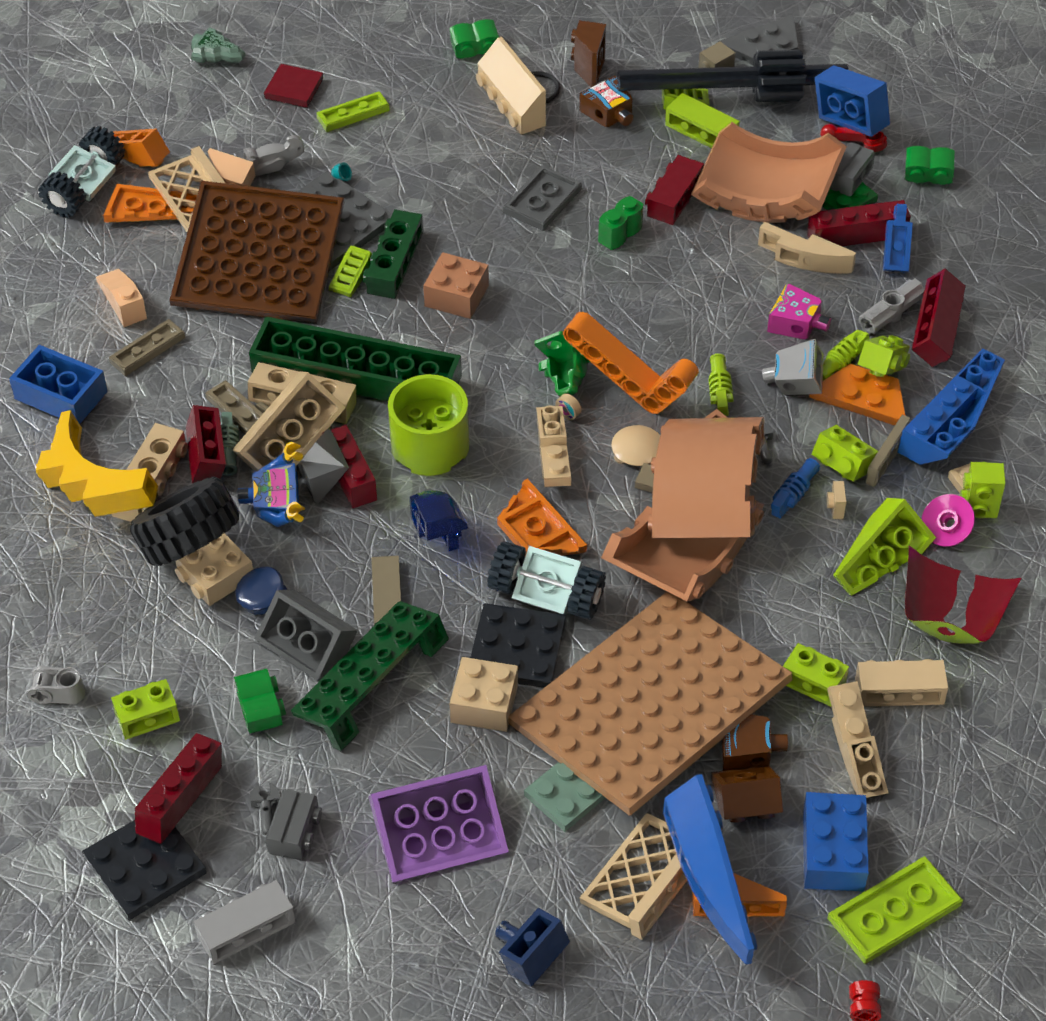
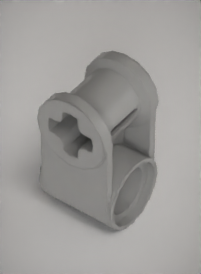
[27,666,86,704]

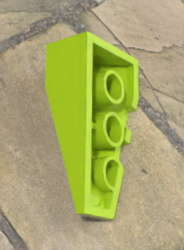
[833,498,936,595]

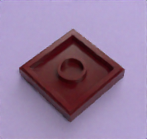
[264,64,324,108]

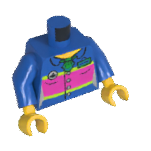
[237,442,305,527]

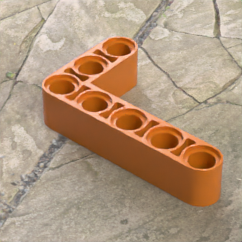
[563,312,699,414]

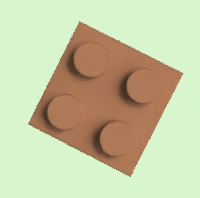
[423,252,489,319]

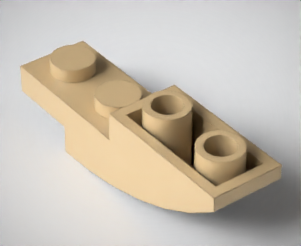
[758,222,856,274]
[536,405,571,487]
[827,681,888,798]

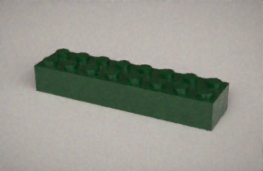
[249,317,462,401]

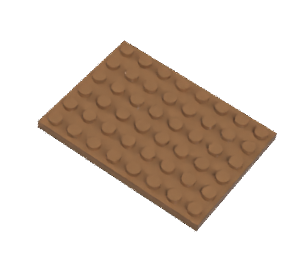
[509,592,792,816]

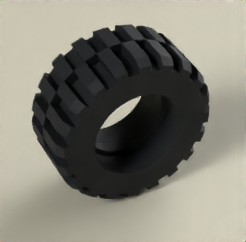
[130,477,240,566]

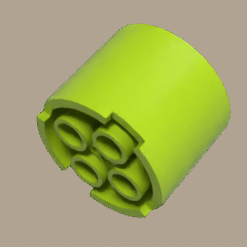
[388,374,469,476]

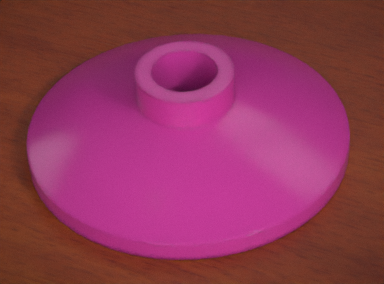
[921,494,975,547]

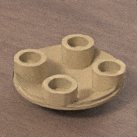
[611,425,660,466]

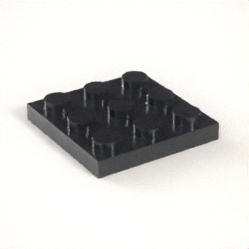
[470,603,566,688]
[82,820,207,921]

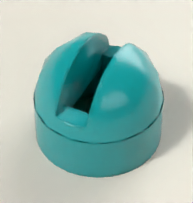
[331,162,352,182]

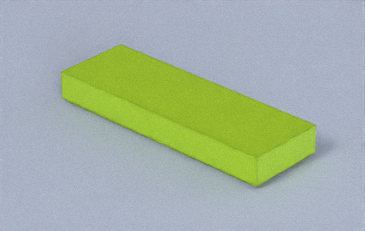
[316,91,390,132]

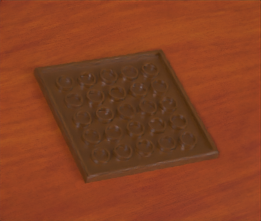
[169,180,345,324]

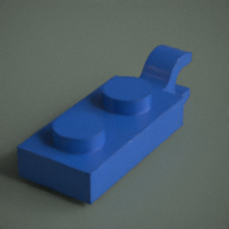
[883,204,913,272]

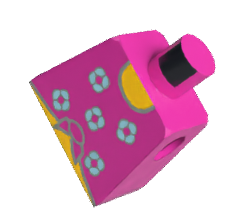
[767,283,831,340]

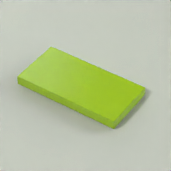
[827,856,963,964]

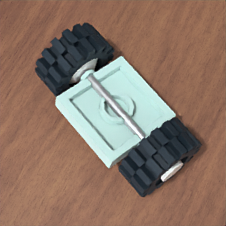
[38,126,125,218]
[487,541,606,620]

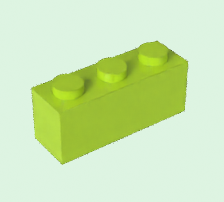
[665,93,740,148]

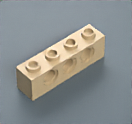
[248,362,356,424]
[112,423,188,522]

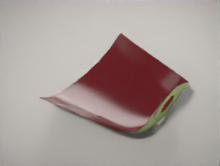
[905,545,1022,644]

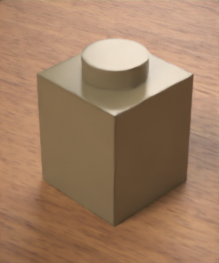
[699,41,735,68]

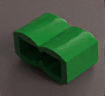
[450,19,499,59]
[904,146,955,185]
[598,196,644,250]
[234,668,286,734]

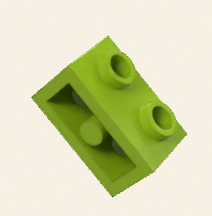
[858,335,910,377]
[811,425,878,482]
[960,462,1005,518]
[783,643,849,707]
[111,679,180,740]

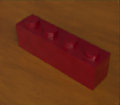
[807,200,911,247]
[911,268,966,367]
[134,733,222,844]

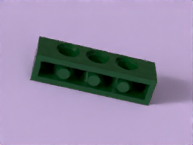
[363,209,423,299]

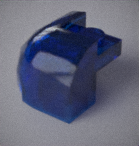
[409,490,469,551]

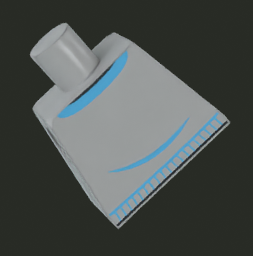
[762,339,824,395]

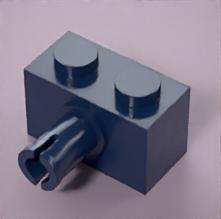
[495,908,570,987]

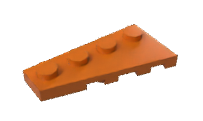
[103,184,197,223]

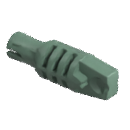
[221,412,239,476]

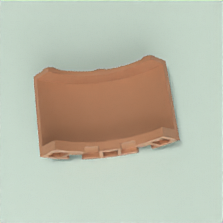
[691,122,847,223]
[648,417,765,538]
[601,500,765,601]

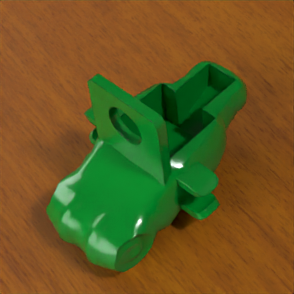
[534,331,590,397]

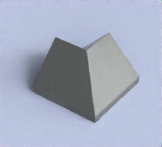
[297,429,349,504]

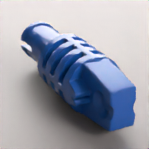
[771,458,821,518]

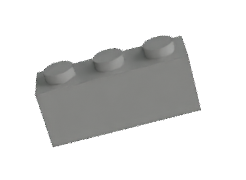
[194,880,296,965]

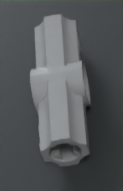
[858,278,925,334]

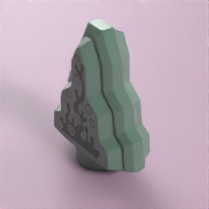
[191,27,246,63]

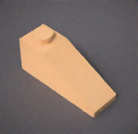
[96,269,147,327]

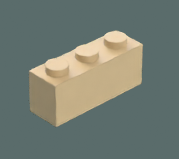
[855,659,948,707]

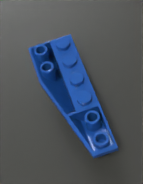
[898,349,1005,464]
[663,774,757,965]

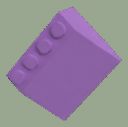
[369,765,509,883]

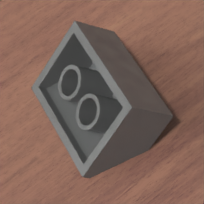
[254,589,358,681]

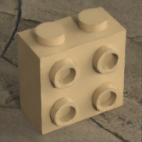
[175,533,253,606]

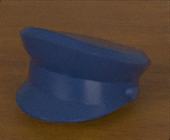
[235,567,287,615]

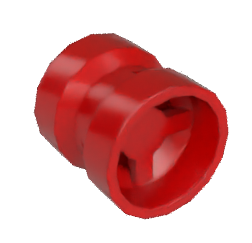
[849,980,882,1021]

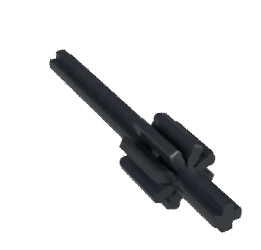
[617,50,849,102]

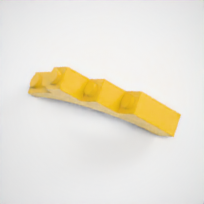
[36,410,158,517]

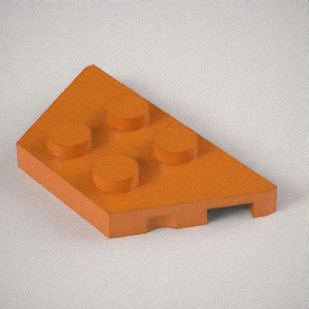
[809,364,905,426]
[497,478,587,557]

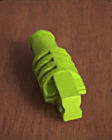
[822,330,870,381]
[708,353,734,416]

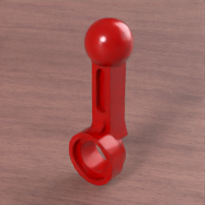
[820,124,887,152]

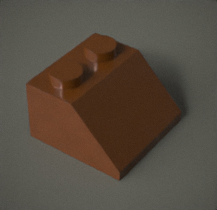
[571,20,606,87]
[711,765,783,823]

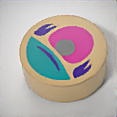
[555,394,581,420]

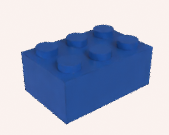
[815,65,890,137]
[9,345,108,424]
[803,792,868,892]

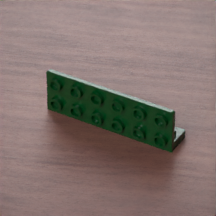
[291,601,449,751]

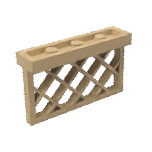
[148,146,225,232]
[580,813,687,940]

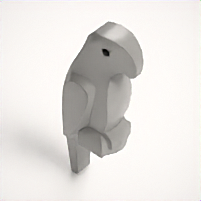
[243,135,304,176]

